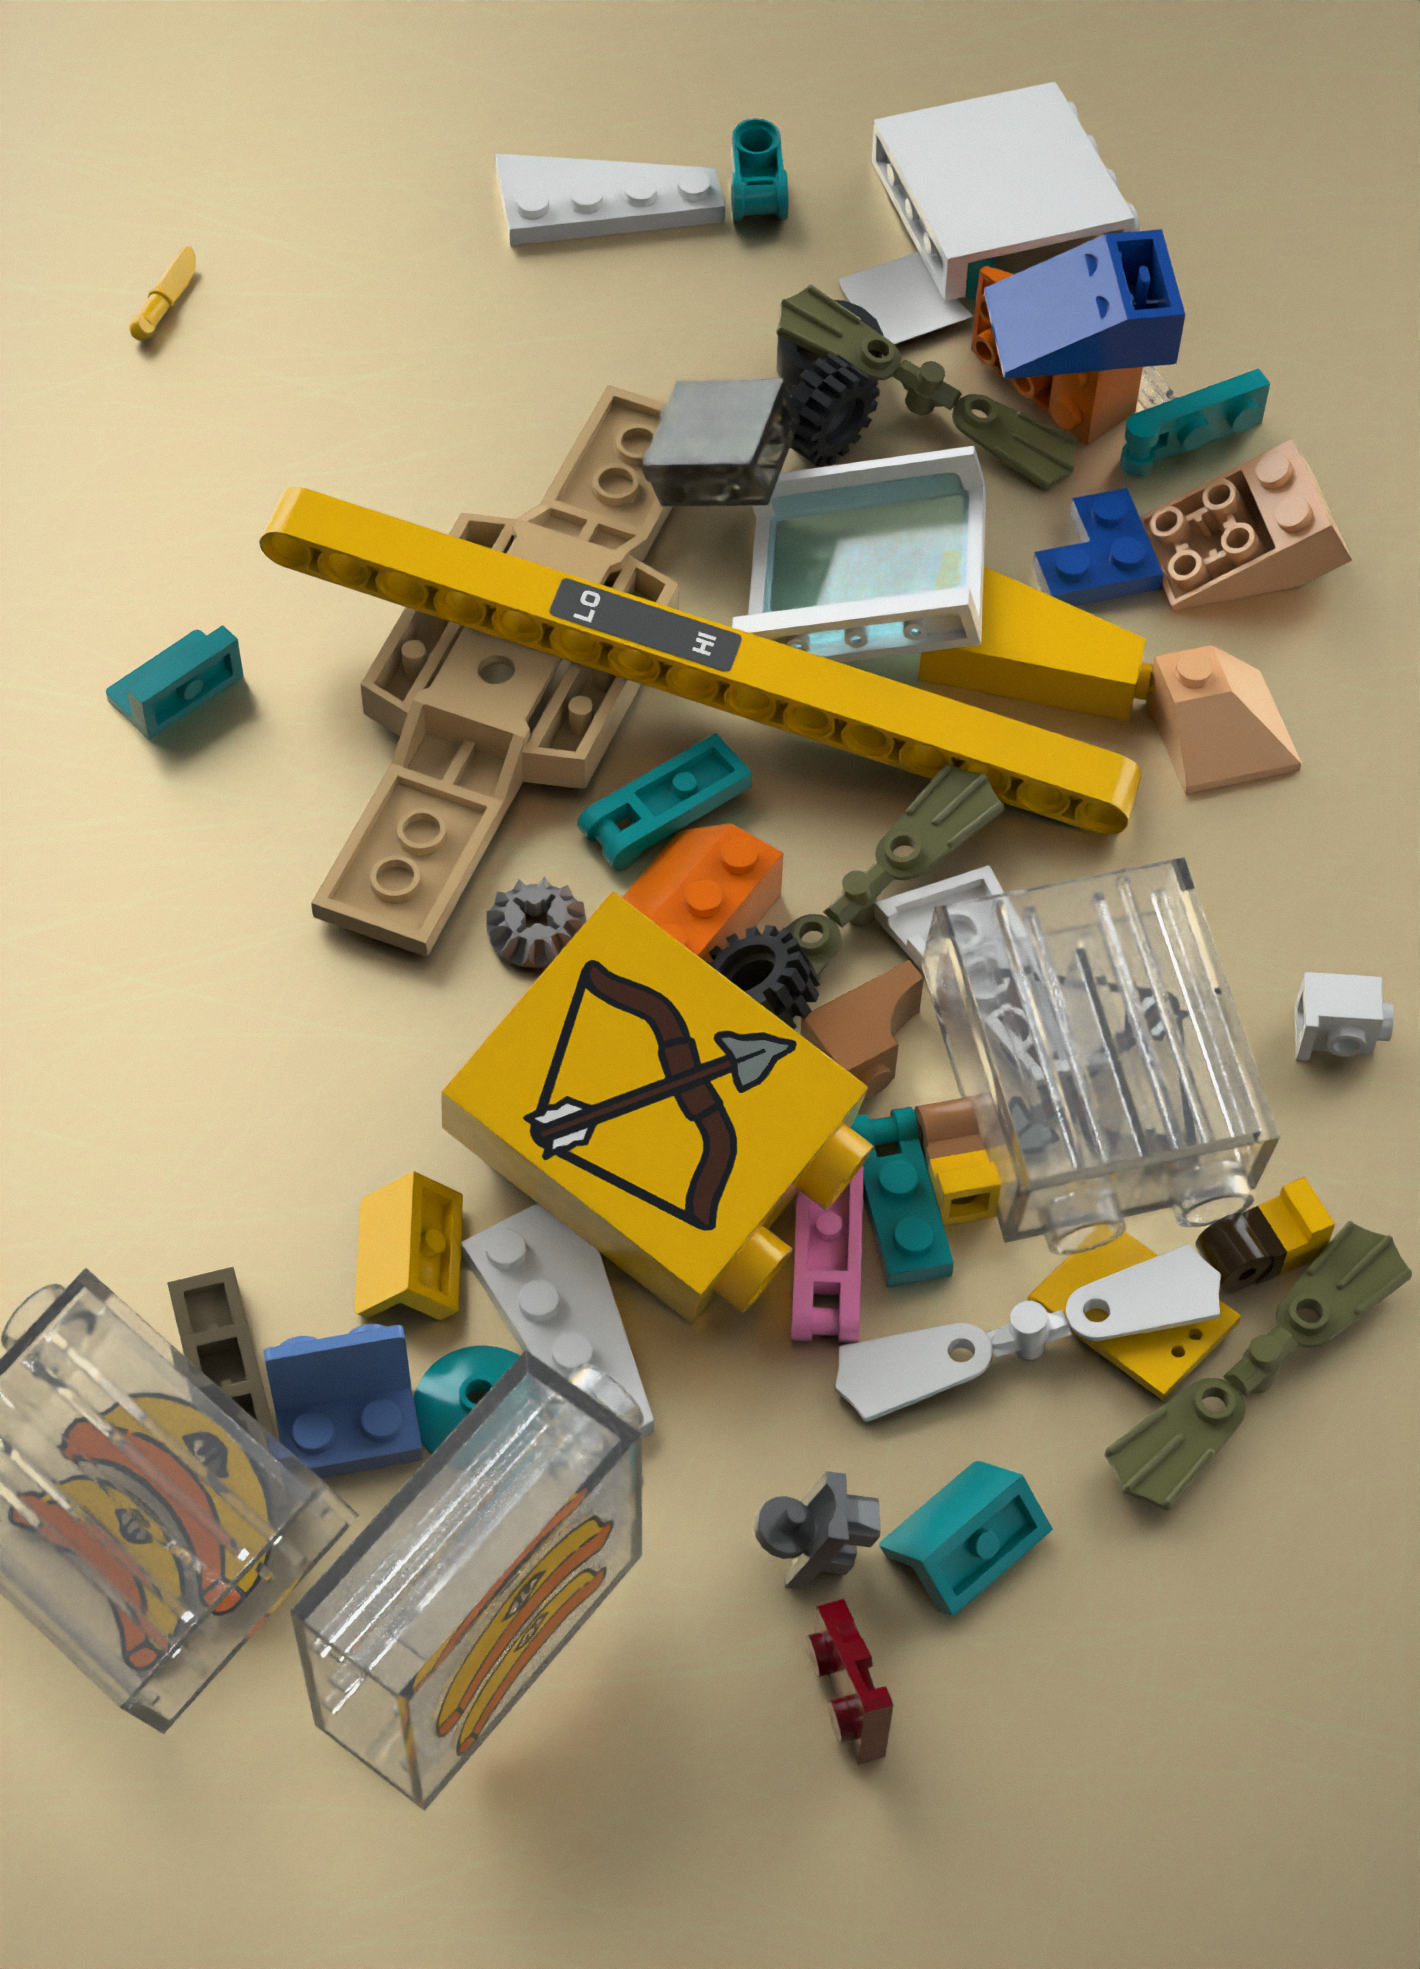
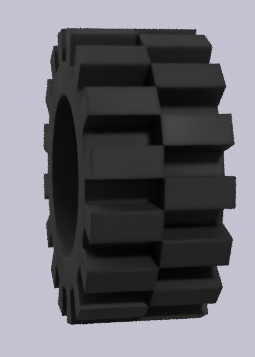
[776,354,880,467]
[705,925,820,1029]

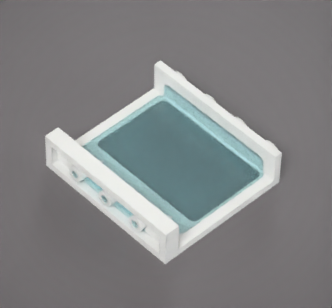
[732,446,986,663]

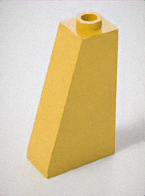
[918,552,1153,722]

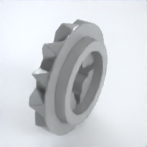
[486,876,587,968]

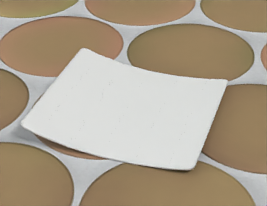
[839,252,972,345]

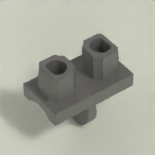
[753,1471,881,1590]

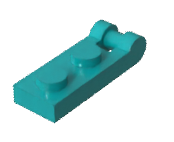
[1120,368,1270,476]
[577,733,752,870]
[850,1107,954,1287]

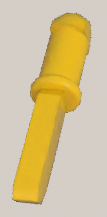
[129,246,196,341]

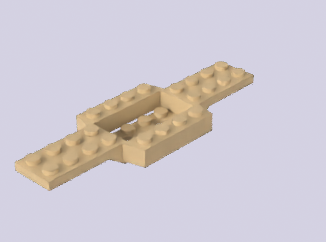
[311,385,713,957]

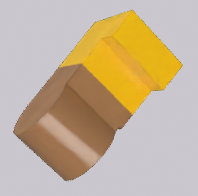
[914,1097,1002,1226]

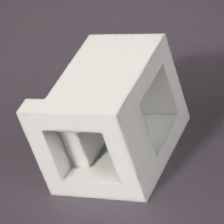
[1295,972,1394,1061]

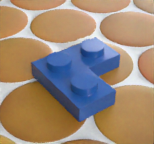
[1032,488,1164,606]

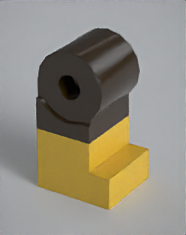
[1195,1176,1335,1292]

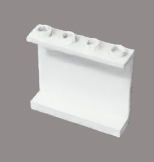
[872,81,1139,301]

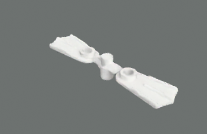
[835,1244,1221,1422]

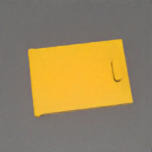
[1027,1219,1241,1401]

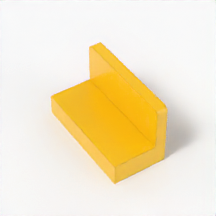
[354,1171,463,1320]

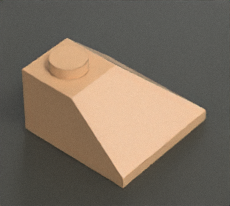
[1146,645,1301,794]

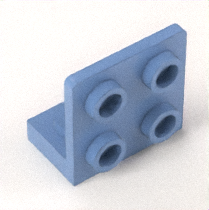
[264,1324,424,1485]

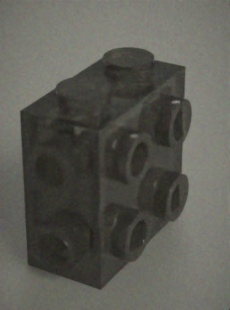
[642,378,800,506]

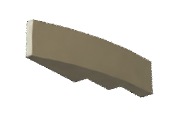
[167,1266,293,1516]

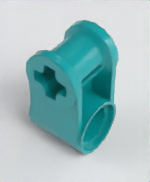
[731,118,788,222]

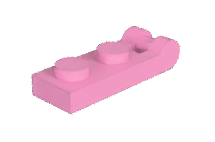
[791,1167,864,1343]

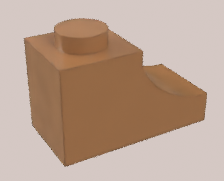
[800,960,924,1098]

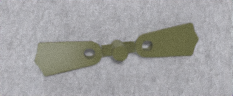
[776,285,1077,490]
[753,763,1004,988]
[1104,1221,1412,1511]

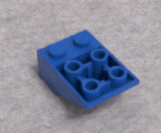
[984,229,1186,379]

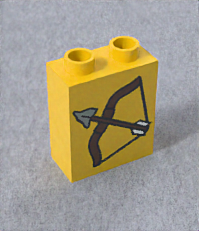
[441,891,875,1324]

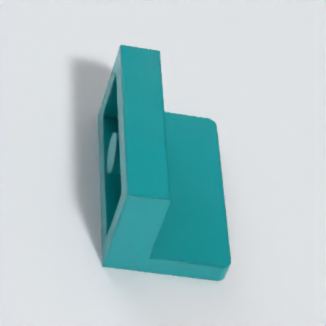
[106,625,244,740]
[879,1461,1053,1617]

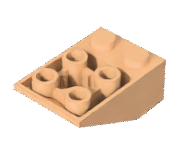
[1140,438,1352,611]

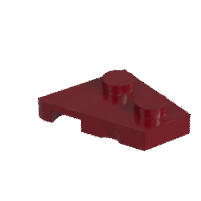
[806,1599,893,1765]

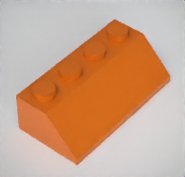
[622,823,783,962]

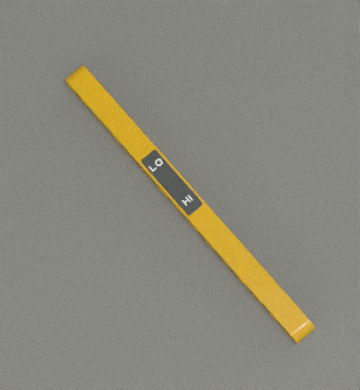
[259,487,1142,835]

